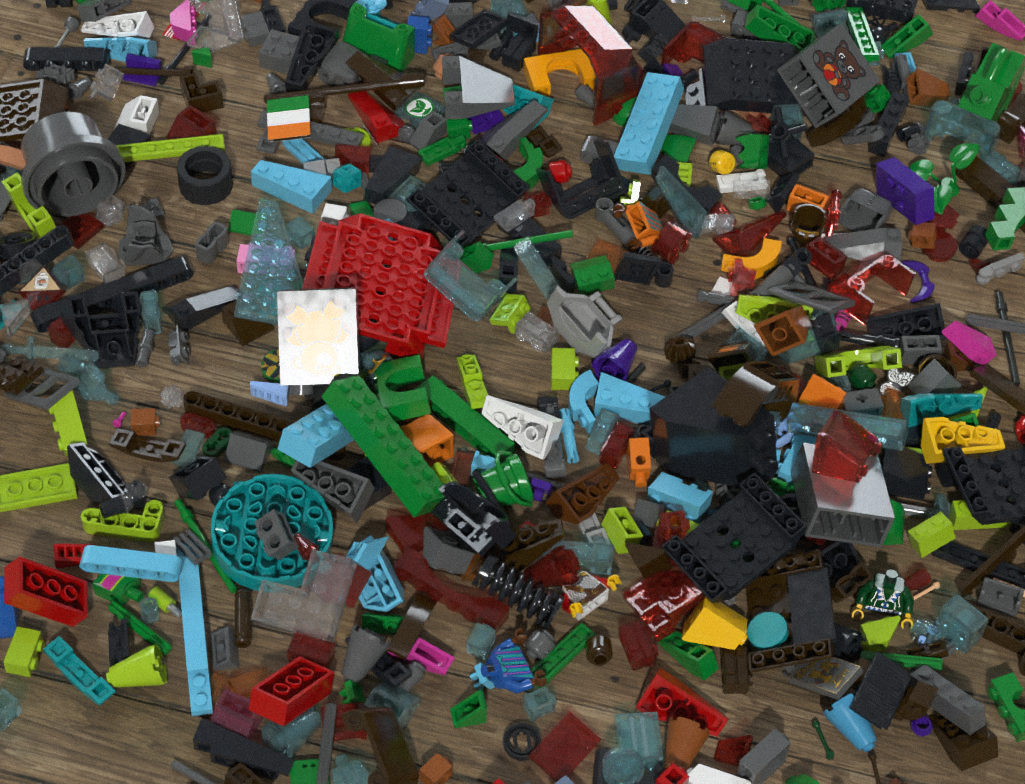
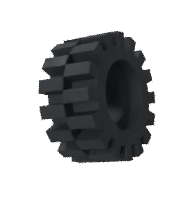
[638,33,670,64]

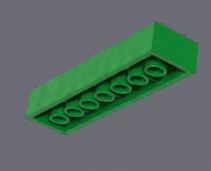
[321,375,445,518]

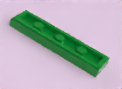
[530,622,597,690]

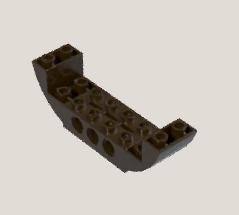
[712,361,800,427]

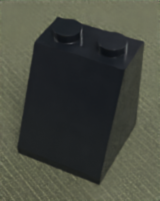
[880,439,933,501]

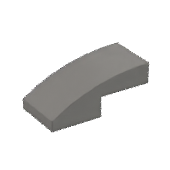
[577,513,611,553]

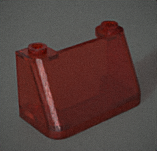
[812,410,882,483]

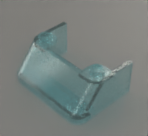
[424,230,518,321]

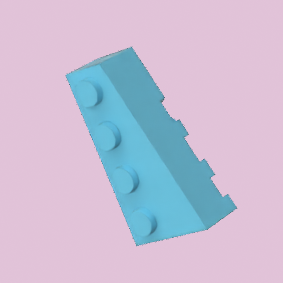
[251,160,332,214]

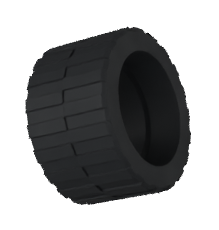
[177,146,233,205]

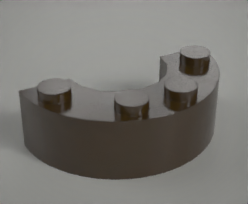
[852,658,938,721]

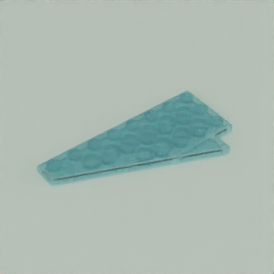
[234,198,303,325]

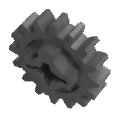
[36,64,75,86]

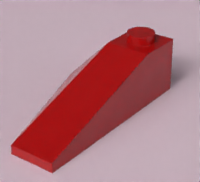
[348,91,405,143]

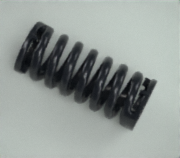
[471,553,565,629]

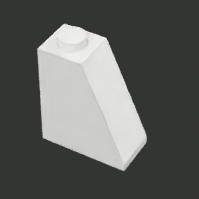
[686,764,752,784]

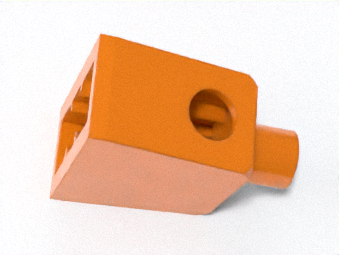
[626,438,651,488]

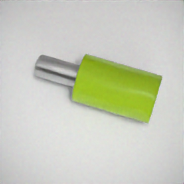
[148,586,182,617]

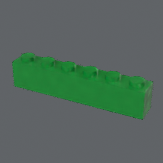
[416,375,515,463]

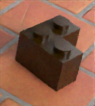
[179,73,224,115]

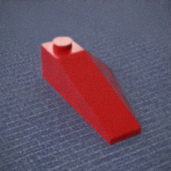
[635,668,729,737]

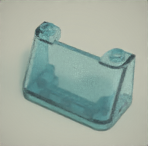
[924,100,1000,164]

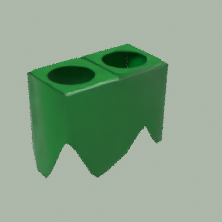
[736,132,770,169]

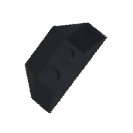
[67,442,128,502]

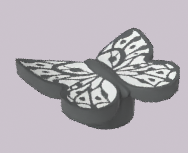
[878,368,916,407]

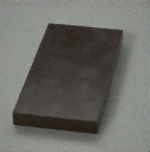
[969,364,1025,415]

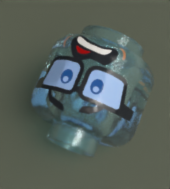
[910,618,942,645]

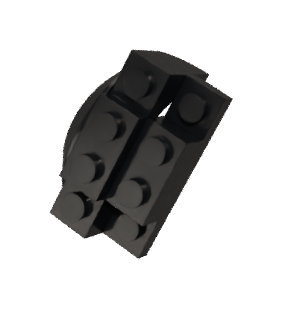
[431,481,517,557]

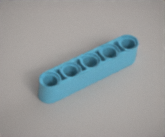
[79,545,183,582]

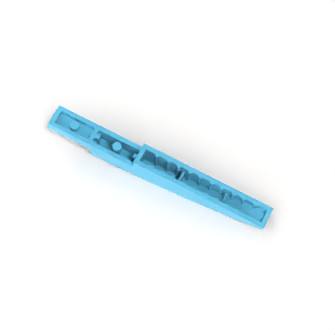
[176,539,213,716]

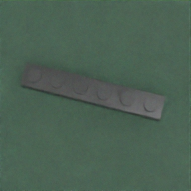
[257,110,364,151]

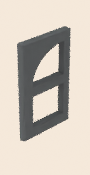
[768,280,856,314]
[5,368,81,410]

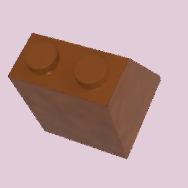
[754,306,810,356]

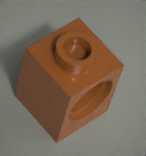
[909,222,937,249]
[131,408,160,436]
[419,753,453,784]

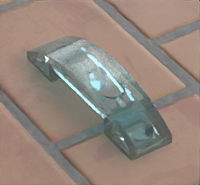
[513,236,564,300]

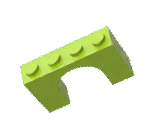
[1,172,56,239]
[814,345,902,377]

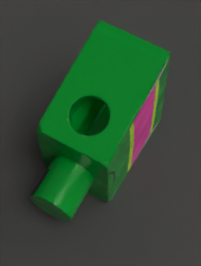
[92,574,145,606]

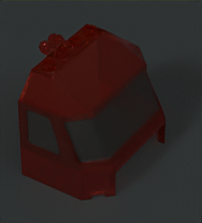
[537,2,644,126]

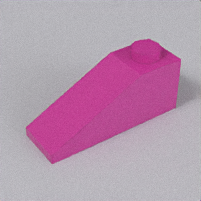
[942,321,997,366]

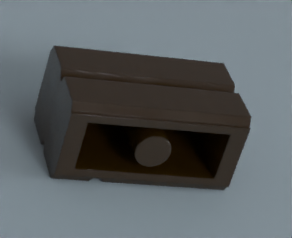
[720,647,753,694]

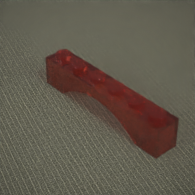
[395,547,510,635]

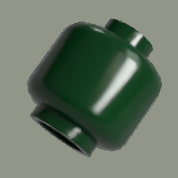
[848,364,877,391]

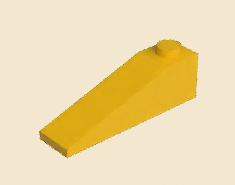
[921,417,1006,464]

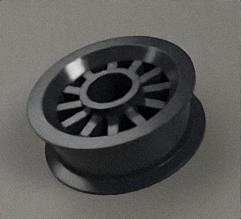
[0,232,37,259]

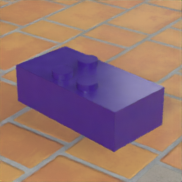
[876,157,934,225]

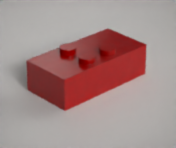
[4,556,88,627]
[248,656,334,726]

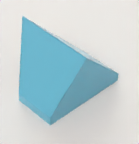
[344,536,389,572]

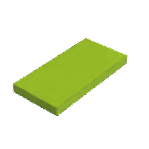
[0,463,78,512]

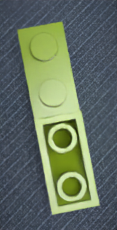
[456,354,488,409]

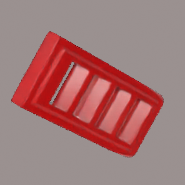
[53,544,95,569]

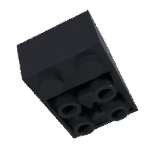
[629,0,690,50]

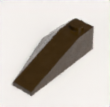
[345,51,417,112]
[491,519,564,574]

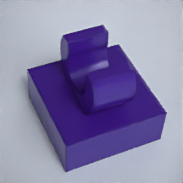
[530,478,553,502]

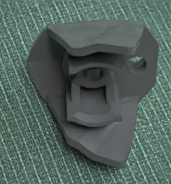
[118,204,173,265]

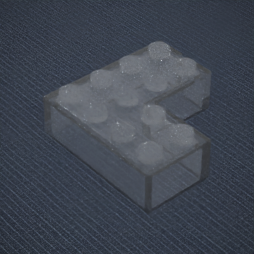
[250,549,357,643]

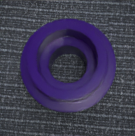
[911,716,933,737]

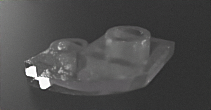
[733,179,770,199]
[694,214,735,235]

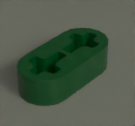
[202,427,232,459]

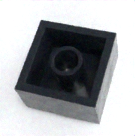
[169,456,227,500]

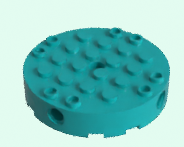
[211,474,333,592]

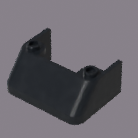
[536,140,624,219]

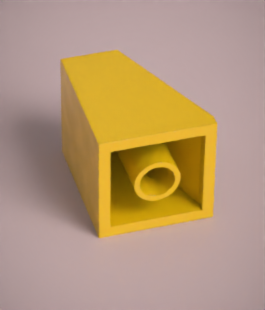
[682,595,748,650]

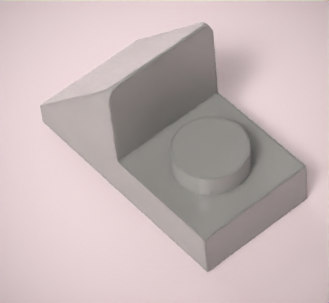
[303,158,340,177]

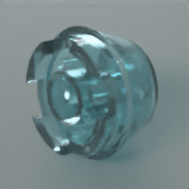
[602,746,644,784]

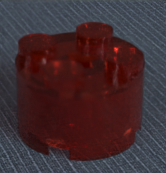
[652,221,693,265]

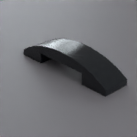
[345,629,412,688]

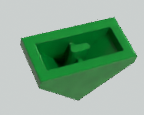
[450,690,487,728]

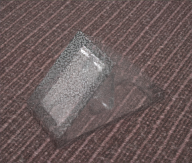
[0,299,31,338]

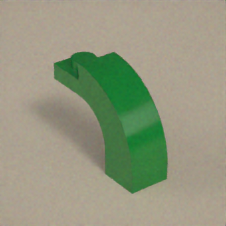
[512,137,543,191]

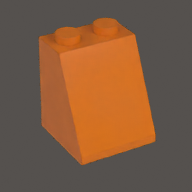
[400,414,454,468]

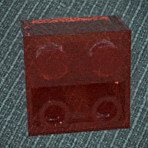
[166,105,217,140]

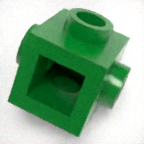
[865,84,891,113]

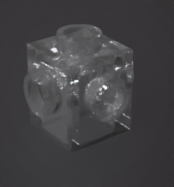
[96,195,125,227]

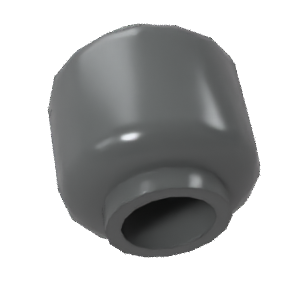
[525,629,555,660]

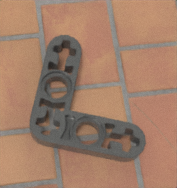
[840,108,884,145]

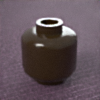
[585,635,613,666]

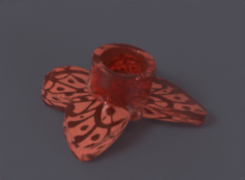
[747,115,773,134]

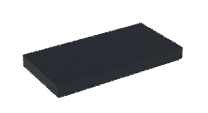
[787,567,837,644]

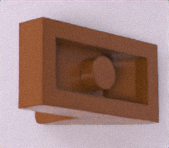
[432,14,455,46]

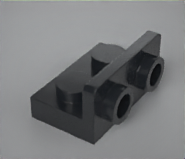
[766,172,800,213]

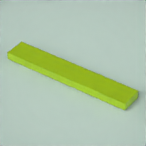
[116,134,225,162]

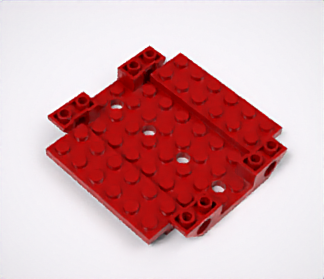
[302,213,462,361]

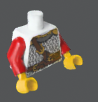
[560,571,622,621]

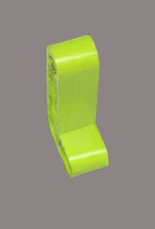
[81,500,165,543]

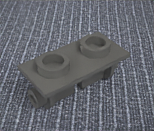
[168,325,190,365]

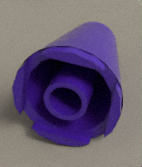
[592,339,637,381]

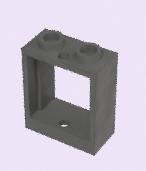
[736,729,791,784]

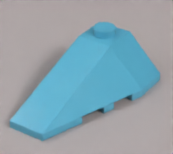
[84,37,158,62]

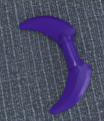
[900,261,935,303]

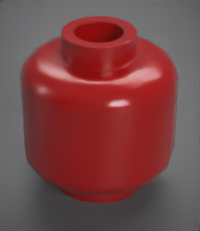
[546,160,572,184]

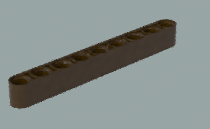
[183,391,346,461]

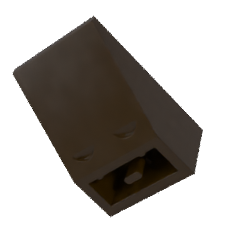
[928,713,998,771]

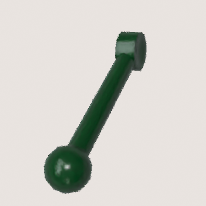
[812,720,835,760]

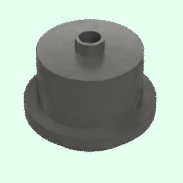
[21,112,125,216]

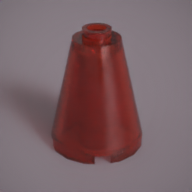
[524,545,580,588]

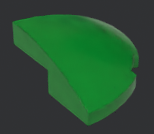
[661,135,696,163]

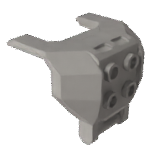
[547,285,623,359]

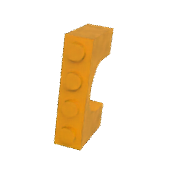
[523,47,601,97]

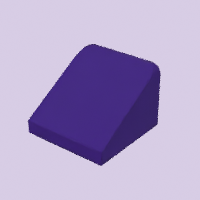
[663,63,684,76]

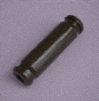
[234,589,251,648]

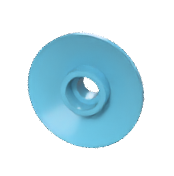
[356,0,387,14]

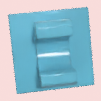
[470,663,495,690]

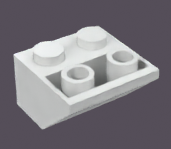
[114,95,159,134]

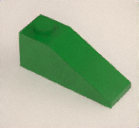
[879,14,933,59]
[657,629,719,680]

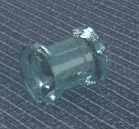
[139,597,160,624]

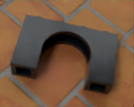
[288,0,357,37]

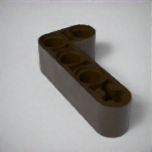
[993,94,1025,144]
[969,609,1025,676]

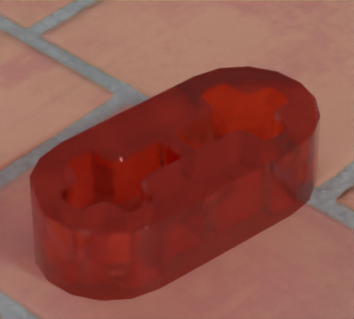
[180,413,216,438]

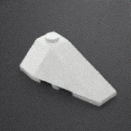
[81,11,154,39]
[482,395,564,459]

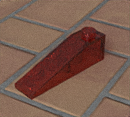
[712,212,787,257]

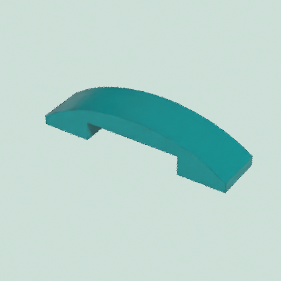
[43,636,116,706]

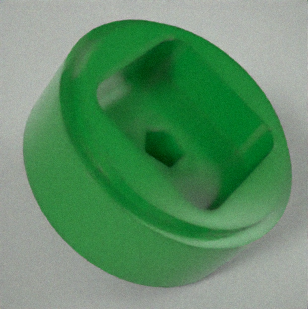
[748,196,767,210]

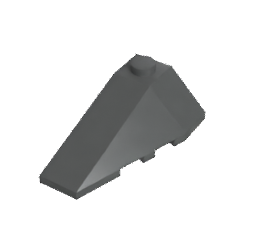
[480,100,548,163]
[824,228,902,271]

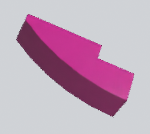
[976,0,1025,41]
[387,637,455,675]

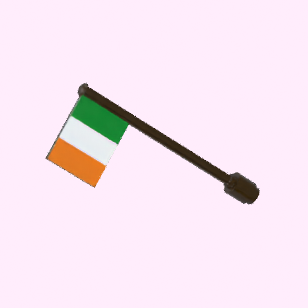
[263,72,425,142]

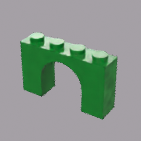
[372,354,431,422]

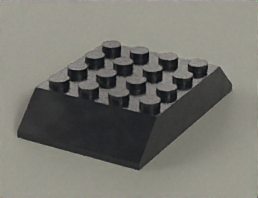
[703,38,807,116]

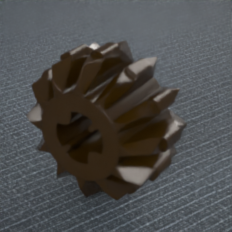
[664,336,696,364]

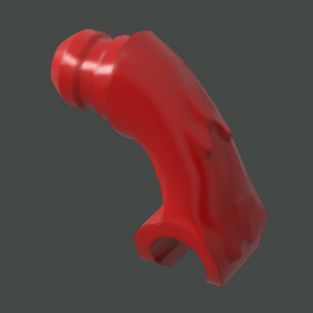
[1015,415,1025,445]

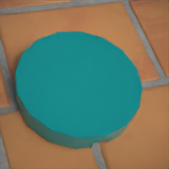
[747,612,789,650]

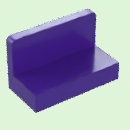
[123,53,162,87]

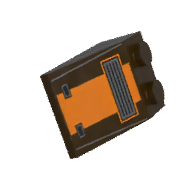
[707,341,756,373]

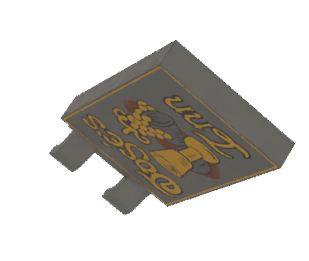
[781,657,863,700]

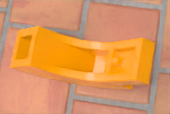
[721,238,782,280]

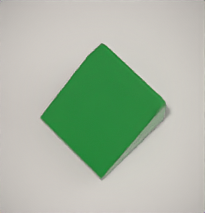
[192,47,212,68]

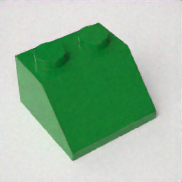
[569,255,615,295]

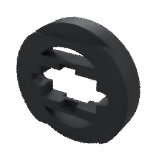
[503,723,541,761]

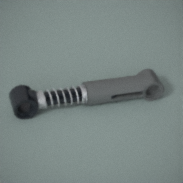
[595,198,674,288]

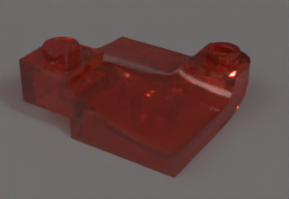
[622,570,704,642]

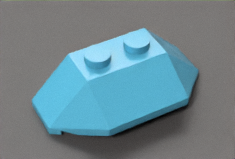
[348,535,404,612]

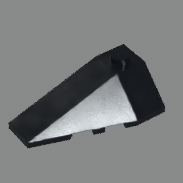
[162,285,246,331]

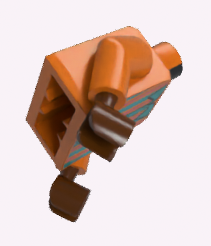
[612,201,665,253]

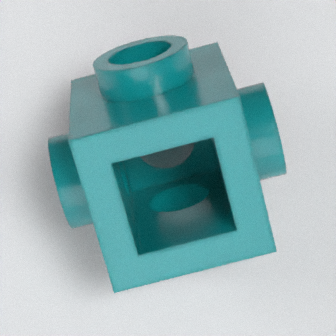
[333,164,361,193]

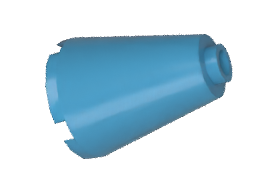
[823,691,877,753]

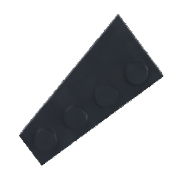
[285,21,339,92]

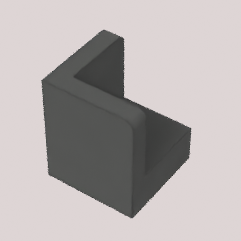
[633,499,665,529]

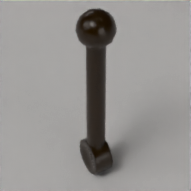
[869,753,881,784]

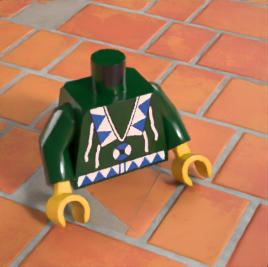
[851,570,914,629]

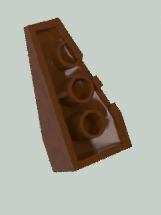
[545,463,619,525]

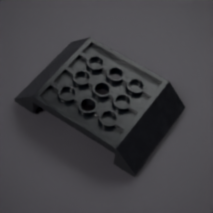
[406,139,530,250]
[942,445,1025,525]
[661,472,807,603]

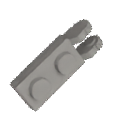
[976,253,1025,285]

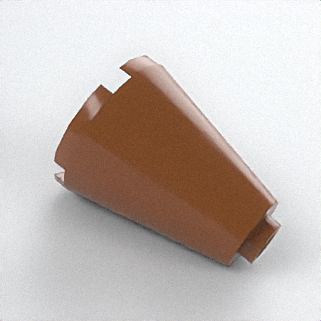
[663,717,710,771]

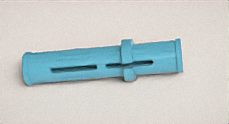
[559,408,580,464]

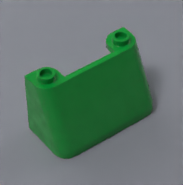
[342,2,415,73]

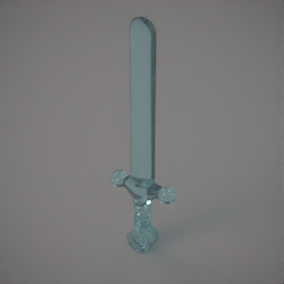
[0,336,99,363]

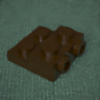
[0,357,44,395]

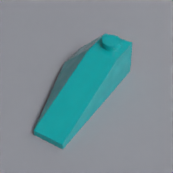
[503,84,554,130]
[900,394,983,428]

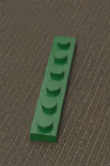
[845,7,879,62]

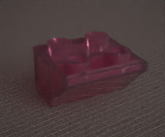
[210,689,264,740]

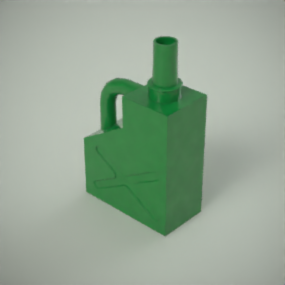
[958,43,1025,122]

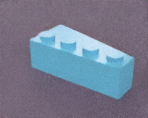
[594,372,665,426]

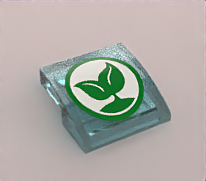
[395,92,445,128]

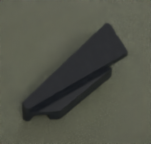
[193,719,294,780]

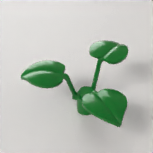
[909,143,980,215]

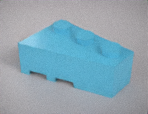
[647,472,713,524]

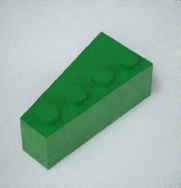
[745,4,815,51]

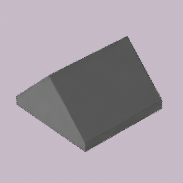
[907,358,962,395]
[224,429,276,473]

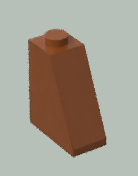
[906,68,951,106]

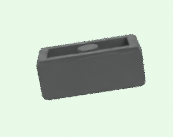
[211,626,239,671]

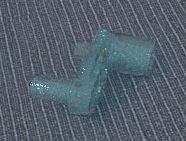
[58,354,119,405]

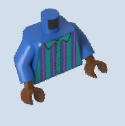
[481,628,547,694]

